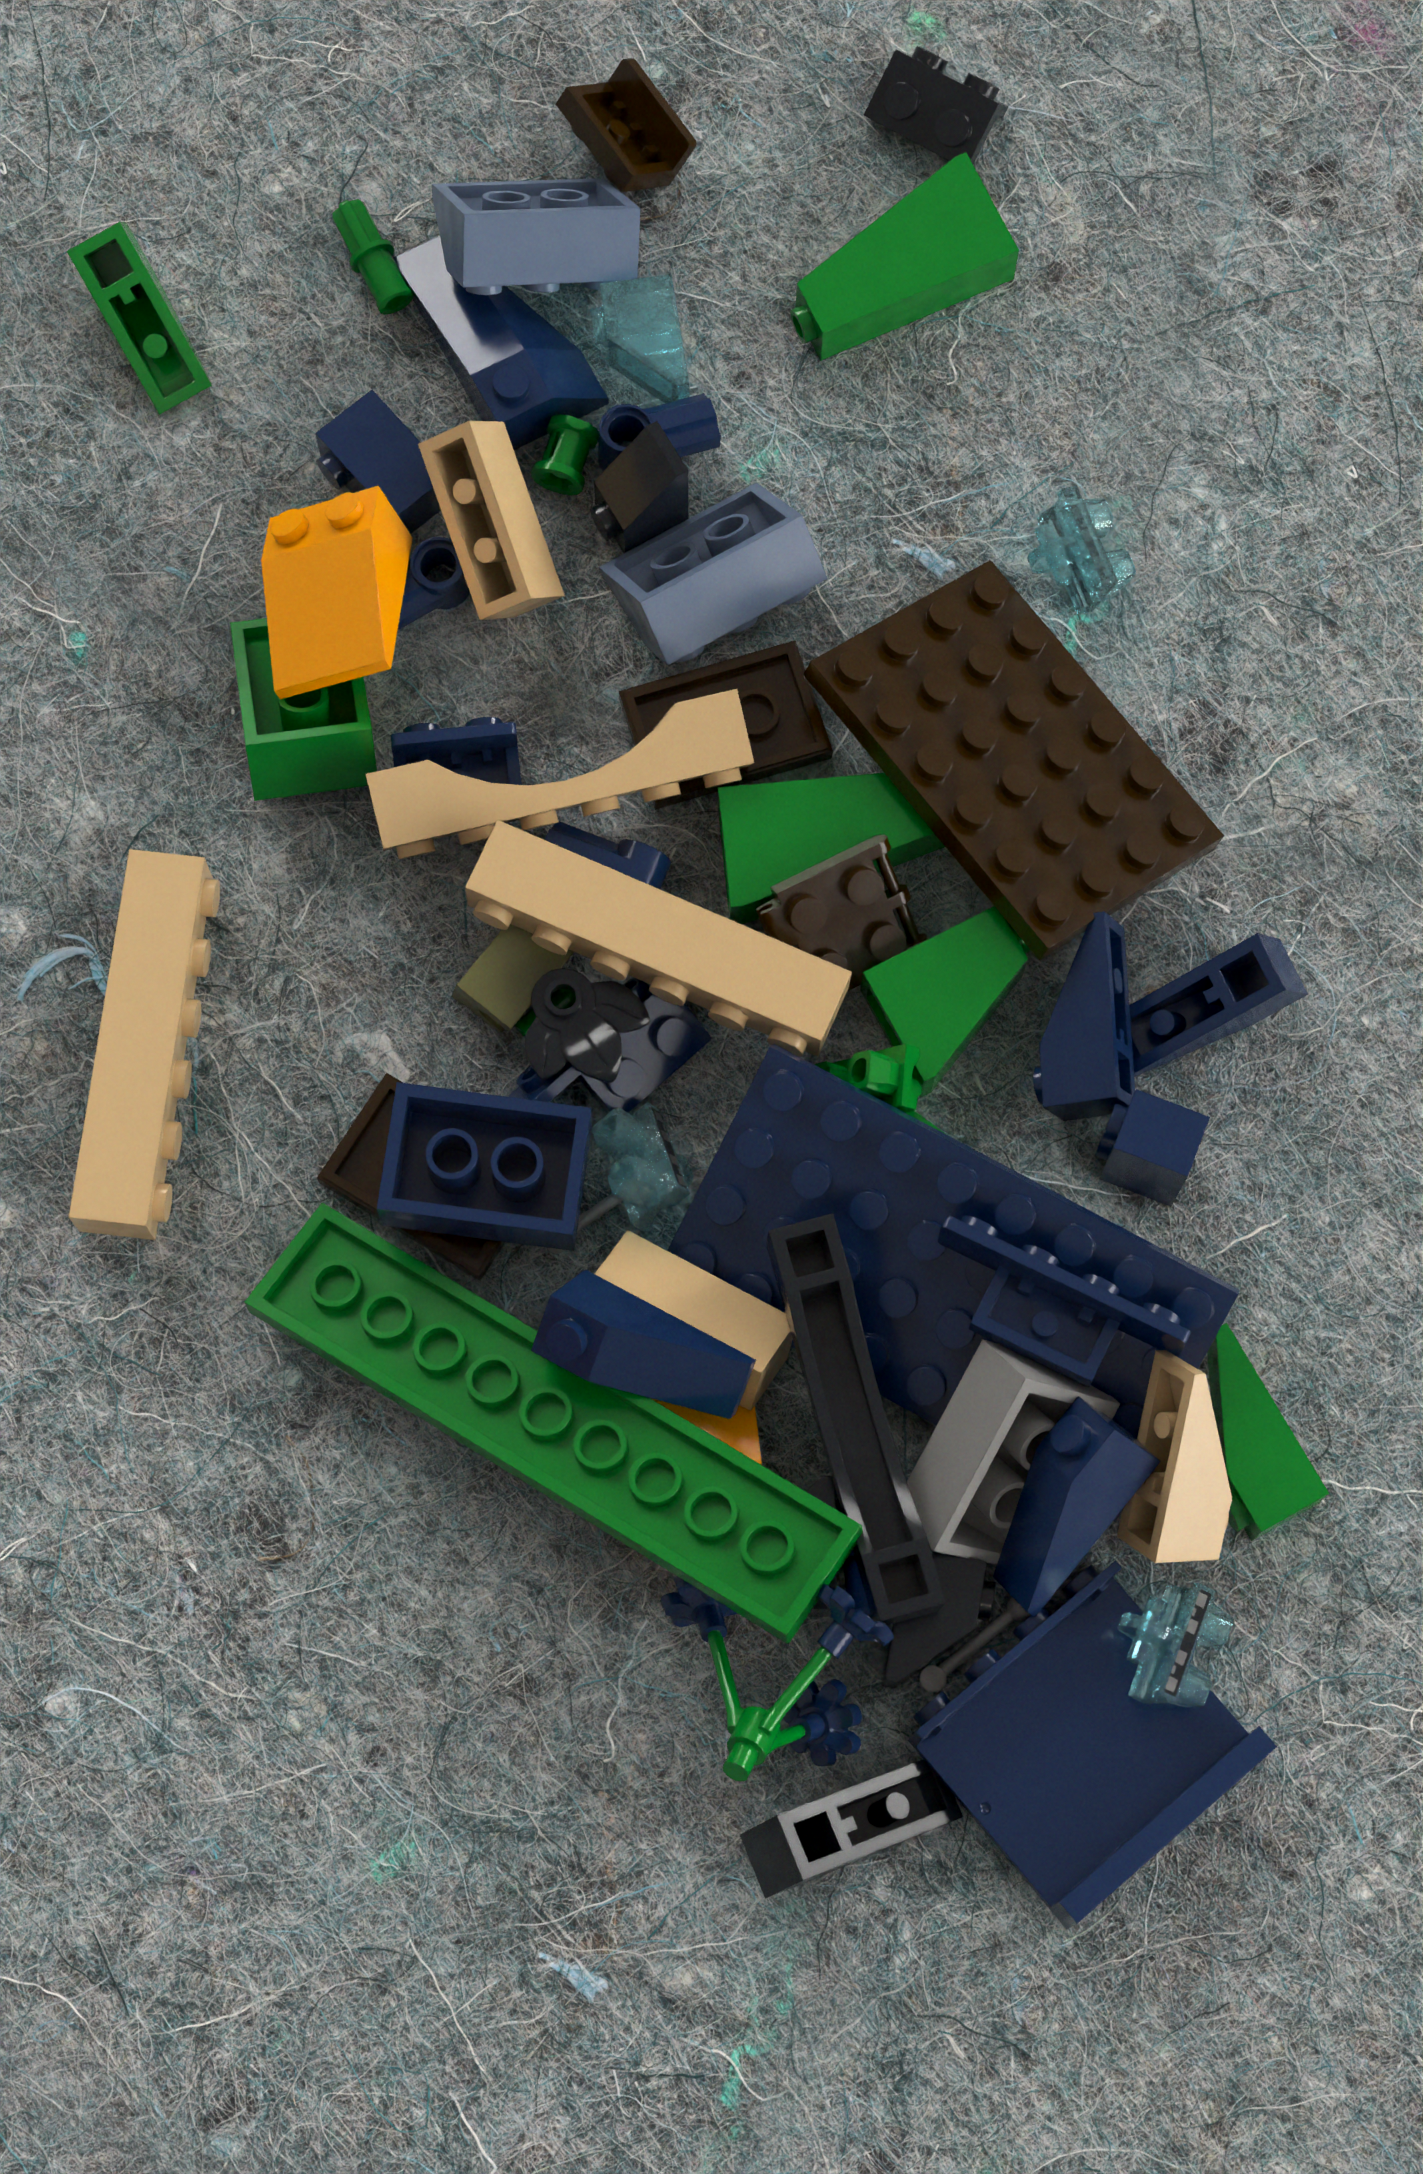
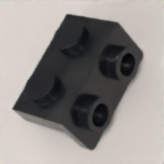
[864,46,1009,164]

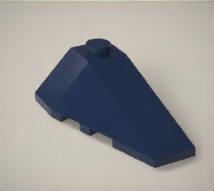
[393,235,609,450]

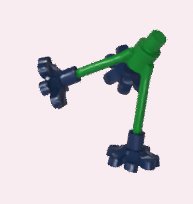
[660,1576,894,1782]

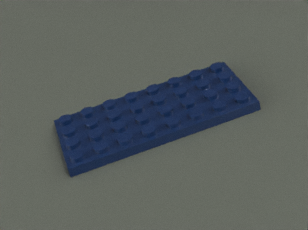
[667,1044,1240,1522]

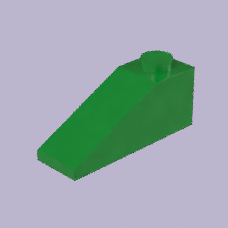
[67,221,212,415]
[1207,1323,1329,1541]

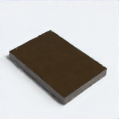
[619,640,833,810]
[317,1072,505,1281]

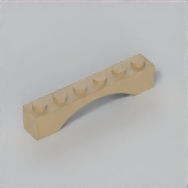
[366,689,754,859]

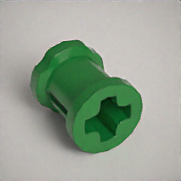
[531,414,599,496]

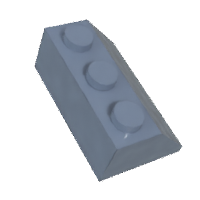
[432,178,640,295]
[599,482,827,665]

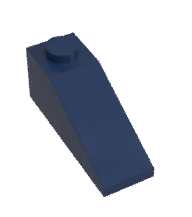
[1033,911,1135,1121]
[1130,933,1308,1077]
[531,1269,756,1419]
[993,1396,1161,1617]

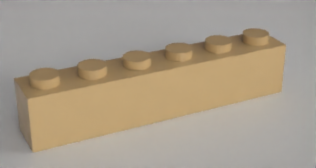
[465,820,852,1057]
[69,849,220,1240]

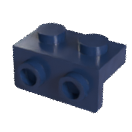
[390,717,522,785]

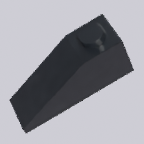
[740,1759,963,1899]

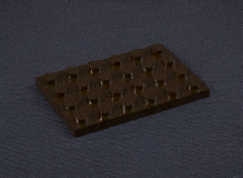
[803,560,1224,961]

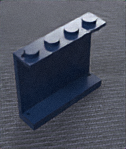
[908,1560,1277,1929]

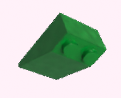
[230,618,377,801]

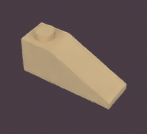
[1117,1350,1232,1563]

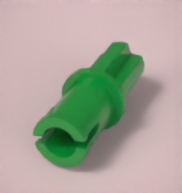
[332,199,414,315]

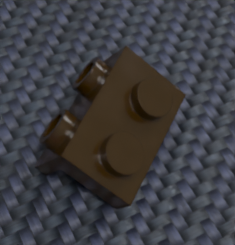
[556,58,697,193]

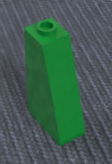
[790,152,1019,361]
[718,773,945,925]

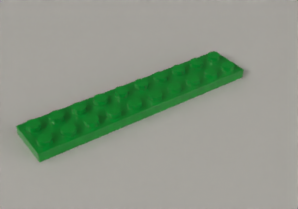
[244,1202,863,1644]

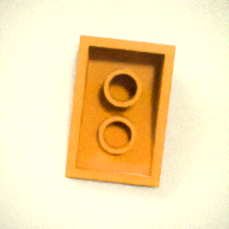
[261,486,413,699]

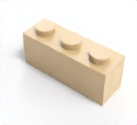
[418,421,565,620]
[595,1230,793,1411]

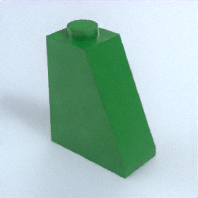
[860,906,1030,1098]

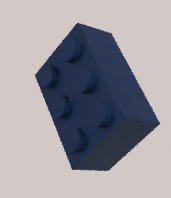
[377,1082,592,1251]

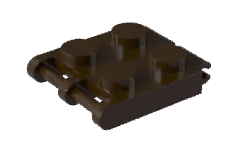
[756,834,928,991]

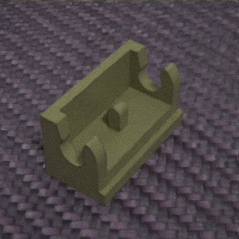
[451,924,574,1033]

